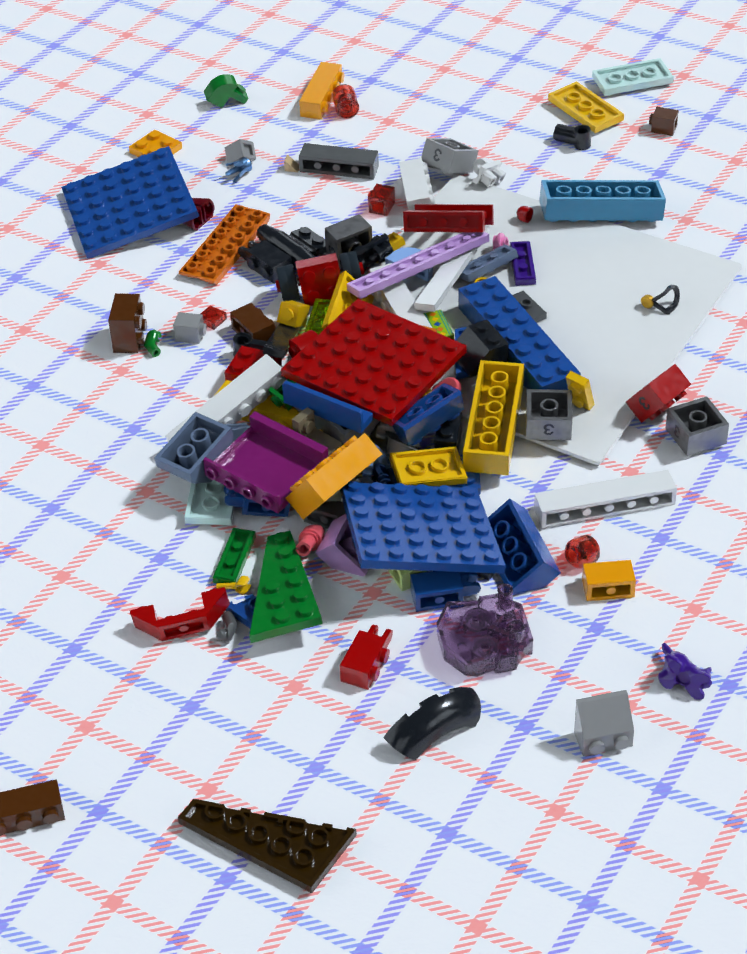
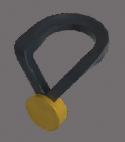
[641,285,680,314]

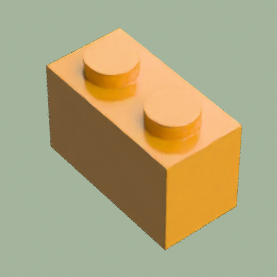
[582,560,636,601]

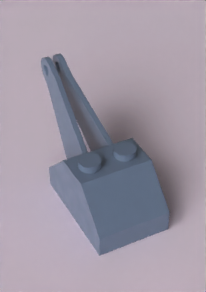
[154,412,250,483]

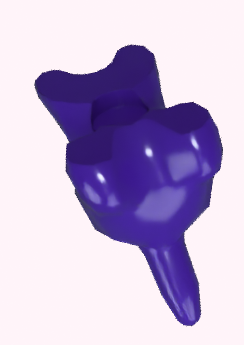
[658,643,712,700]

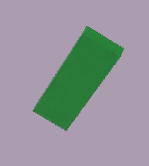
[213,528,256,584]

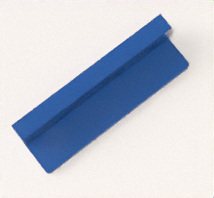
[282,380,373,433]

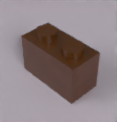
[230,303,276,341]

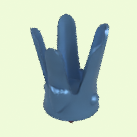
[225,157,252,182]

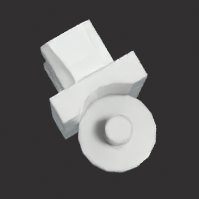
[472,158,507,187]

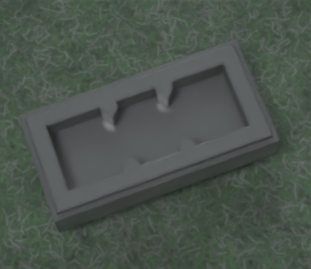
[513,291,547,323]

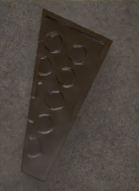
[178,799,357,893]

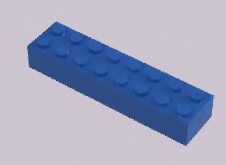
[458,276,581,390]

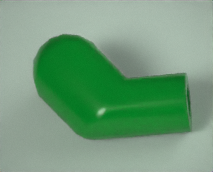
[144,329,162,357]

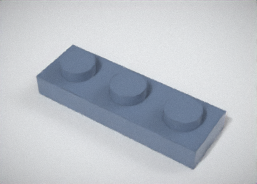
[459,244,518,282]

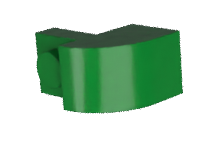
[203,74,249,108]

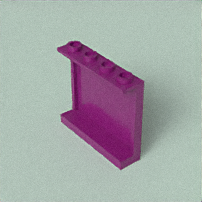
[203,411,328,513]

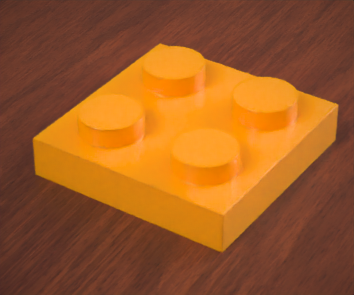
[129,129,182,157]

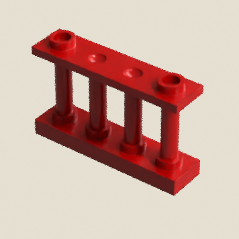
[403,204,494,232]

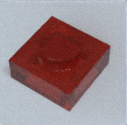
[200,305,227,330]

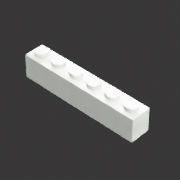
[165,354,287,442]
[534,469,677,529]

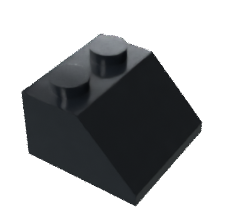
[456,319,509,377]

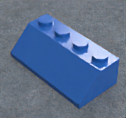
[488,498,561,594]

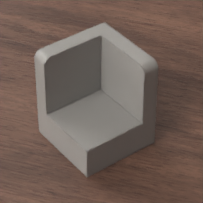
[224,139,256,163]

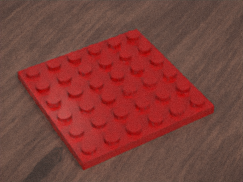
[281,299,467,426]

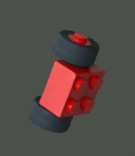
[275,251,364,307]

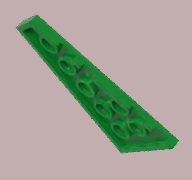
[249,530,323,643]

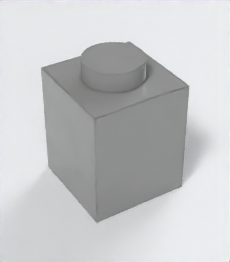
[173,312,207,344]

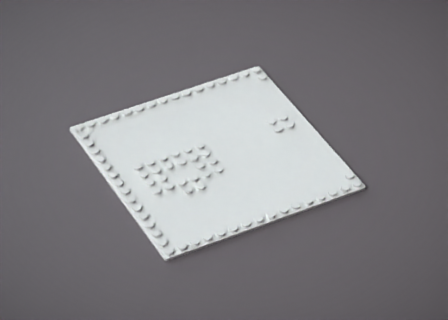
[311,175,742,465]

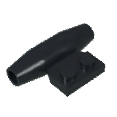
[256,224,326,269]

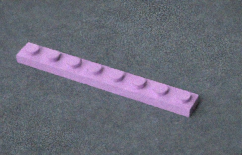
[347,232,489,299]

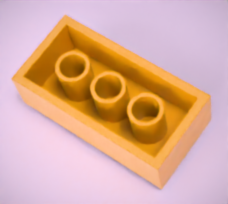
[286,433,382,519]

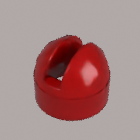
[516,206,533,223]

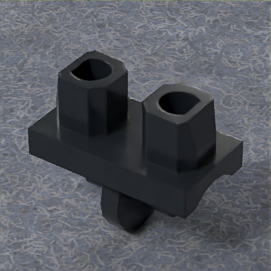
[354,233,394,269]

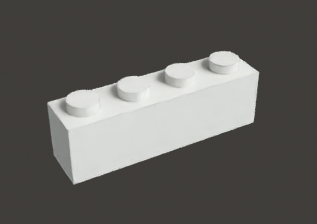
[399,158,435,210]

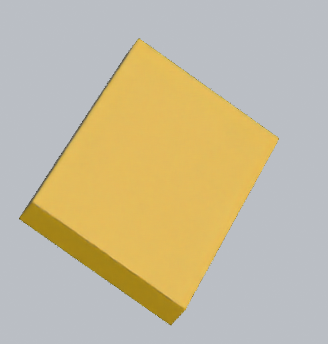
[389,446,468,486]

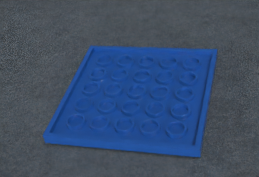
[61,146,199,259]
[340,481,506,574]

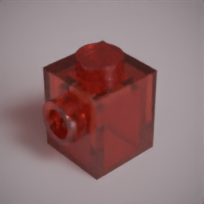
[368,183,395,216]

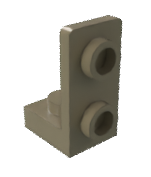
[292,407,342,457]

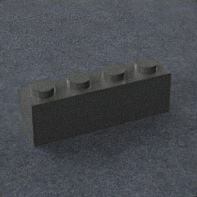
[299,143,379,180]

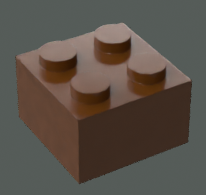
[108,293,147,353]

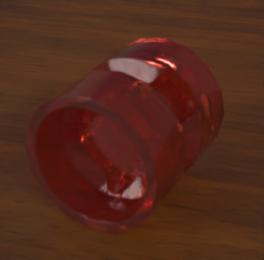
[332,84,359,119]

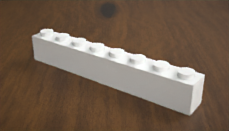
[369,263,454,385]

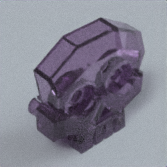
[437,584,534,677]

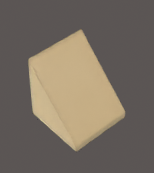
[284,155,299,172]

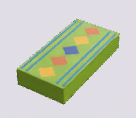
[424,309,454,340]

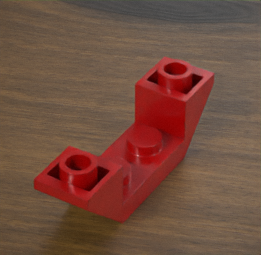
[129,587,230,641]

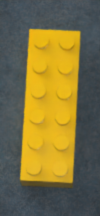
[463,360,524,475]

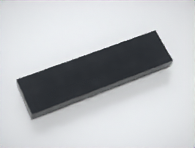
[263,323,301,359]

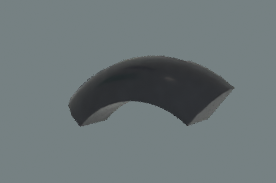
[383,687,481,760]

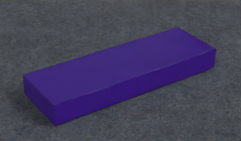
[510,241,536,286]

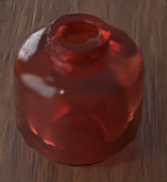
[565,535,600,568]

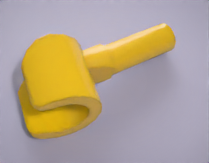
[216,576,252,595]

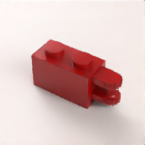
[340,624,393,690]

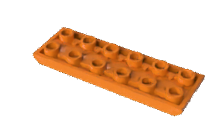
[179,204,270,285]

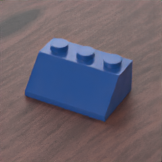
[392,383,465,446]

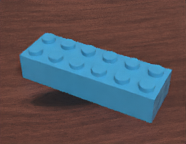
[539,180,666,222]

